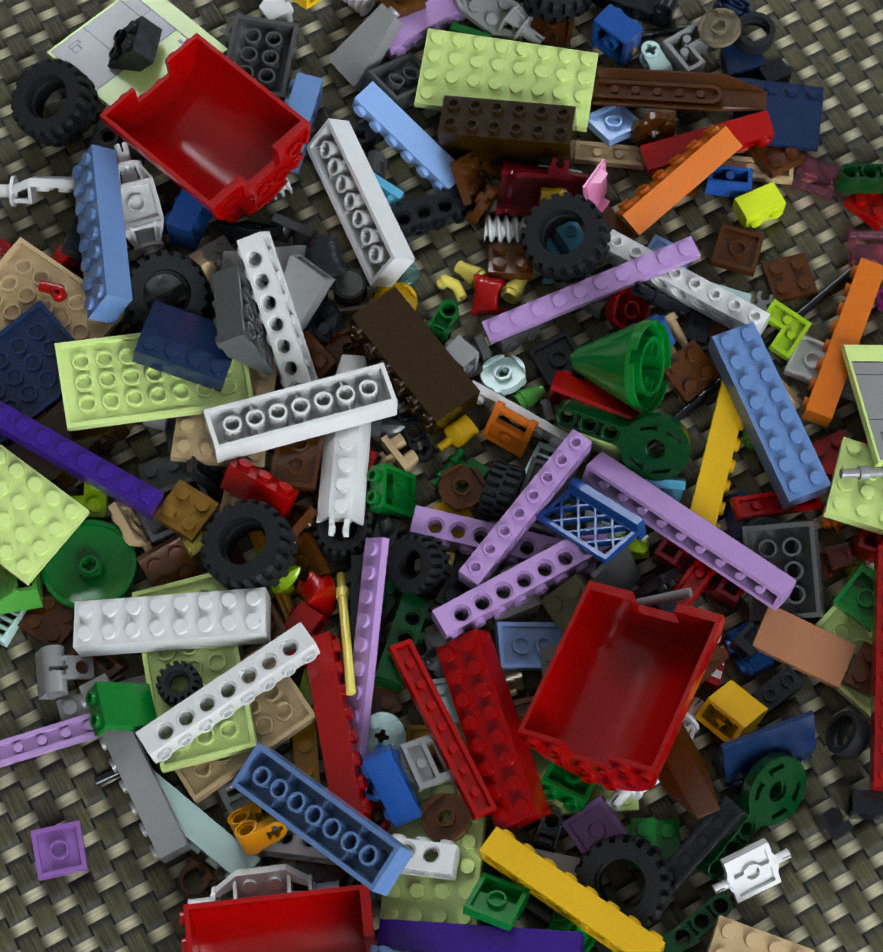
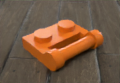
[482,400,539,458]

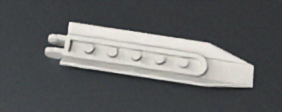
[316,354,371,537]

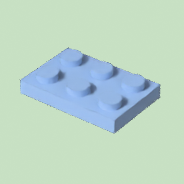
[494,622,563,671]

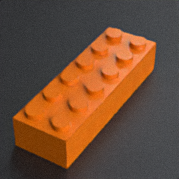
[616,124,743,236]

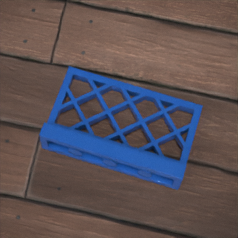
[537,477,646,564]

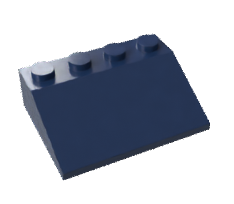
[731,77,824,152]
[132,300,233,392]
[711,710,816,789]

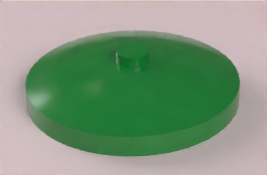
[42,520,138,610]

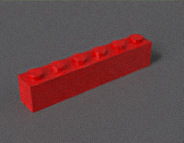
[639,110,775,177]

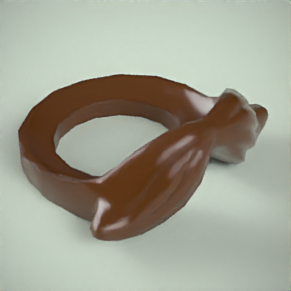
[179,857,217,896]

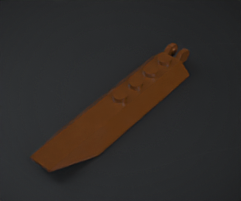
[591,67,768,112]
[658,723,720,819]

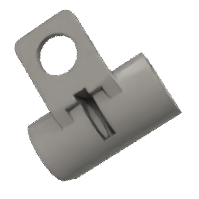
[35,645,95,700]

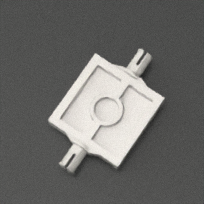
[711,838,791,903]

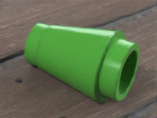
[511,385,546,410]

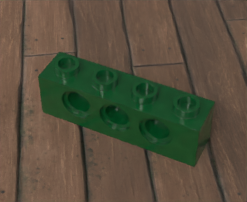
[374,592,432,693]

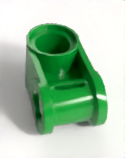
[427,300,459,345]

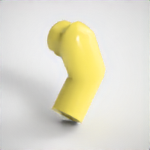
[436,275,467,301]

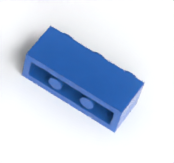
[361,743,423,828]

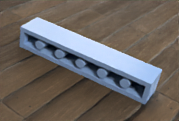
[352,81,457,193]

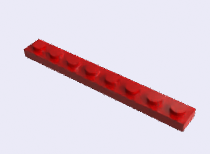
[388,638,498,821]

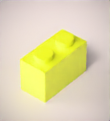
[732,181,786,229]

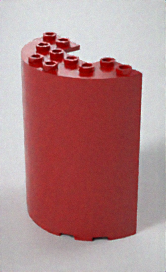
[99,33,311,222]
[517,580,725,792]
[179,884,376,952]

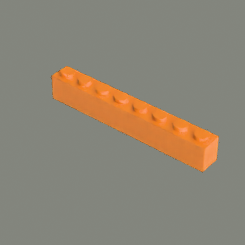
[800,258,883,428]

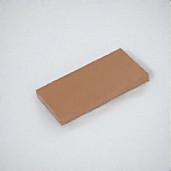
[751,606,856,690]

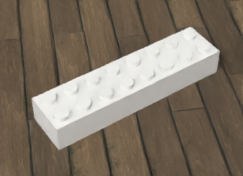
[306,118,415,287]
[203,362,398,463]
[73,587,271,657]

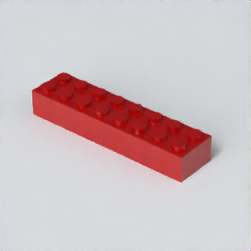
[436,629,552,832]

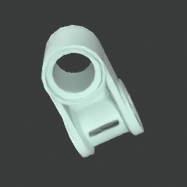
[639,41,673,71]

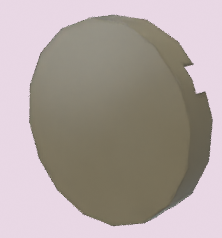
[698,8,742,48]

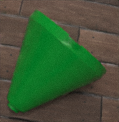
[570,319,671,413]

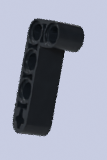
[592,0,678,28]

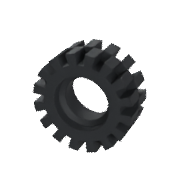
[156,661,203,707]

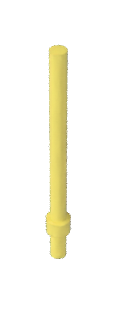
[335,572,356,696]

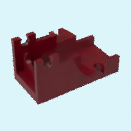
[495,157,591,234]

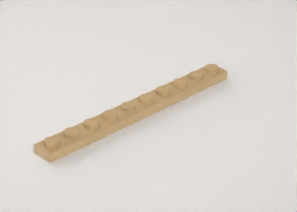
[574,140,794,185]

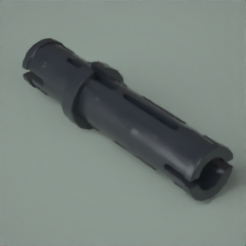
[631,282,689,318]

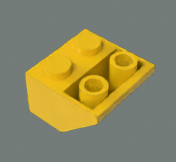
[695,680,769,742]

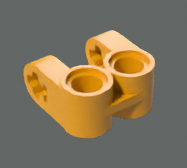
[227,801,287,856]

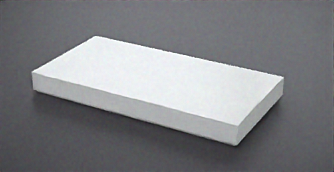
[783,335,856,402]

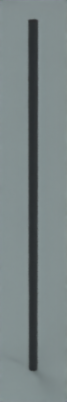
[618,268,851,467]

